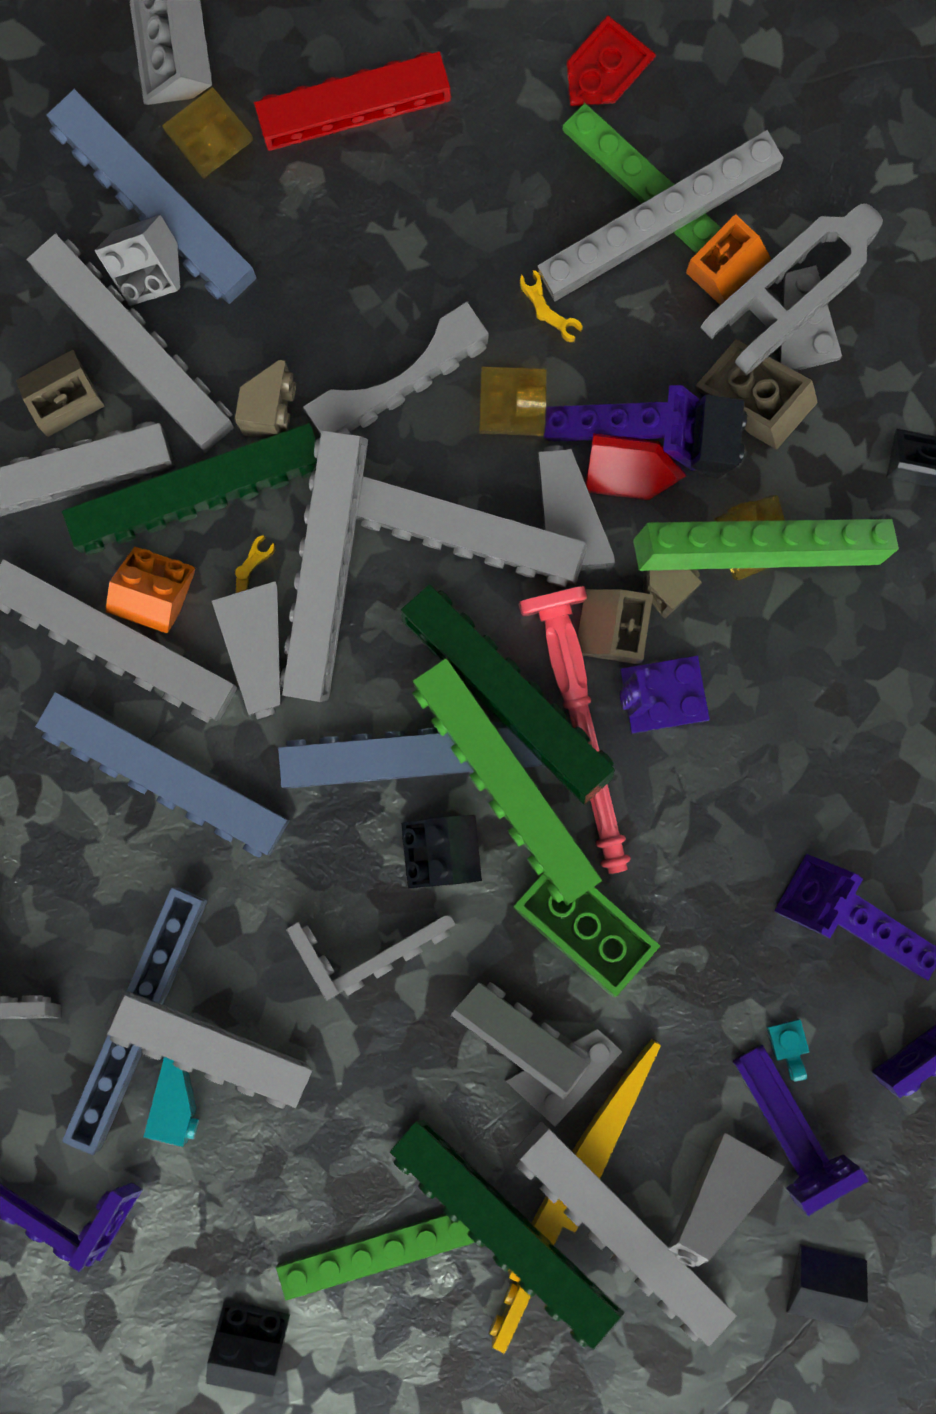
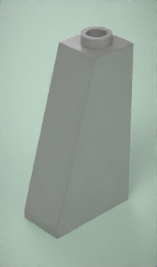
[537,445,615,571]
[212,581,280,720]
[668,1133,785,1267]

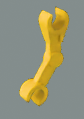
[520,270,582,342]
[235,535,276,593]

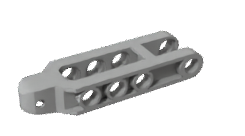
[701,204,883,374]

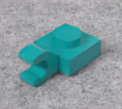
[767,1019,810,1082]

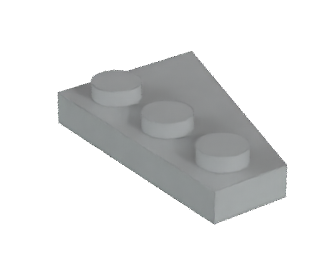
[779,265,842,371]
[505,1028,622,1127]

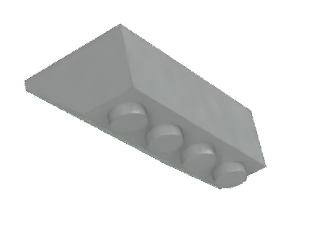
[130,0,212,105]
[451,982,591,1099]

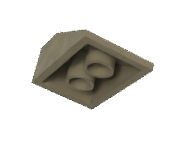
[696,339,818,450]

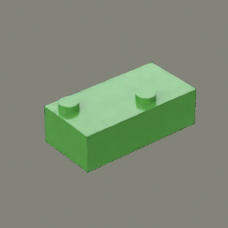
[513,873,660,997]

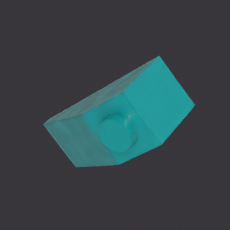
[143,1057,199,1147]

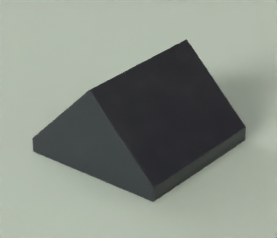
[886,428,936,488]
[786,1244,868,1328]

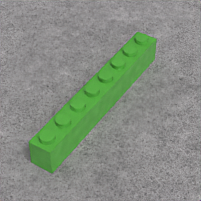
[633,519,899,571]
[412,658,602,905]

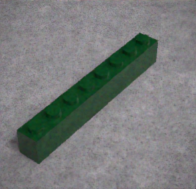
[62,423,317,555]
[400,584,615,805]
[390,1120,625,1350]

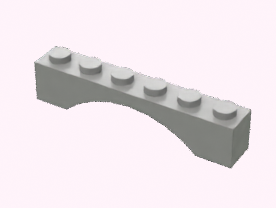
[303,302,489,437]

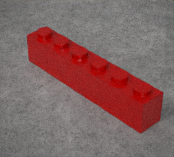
[254,51,451,151]

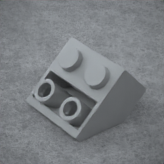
[94,215,180,306]

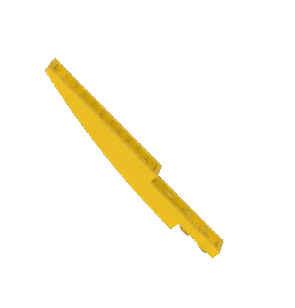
[489,1039,661,1354]

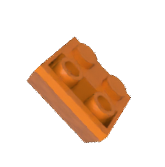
[686,214,772,305]
[106,546,195,633]

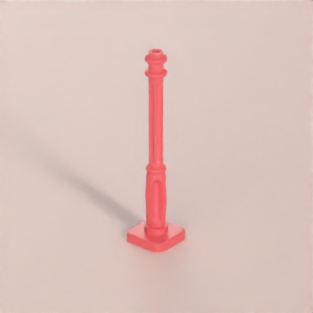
[519,586,631,874]

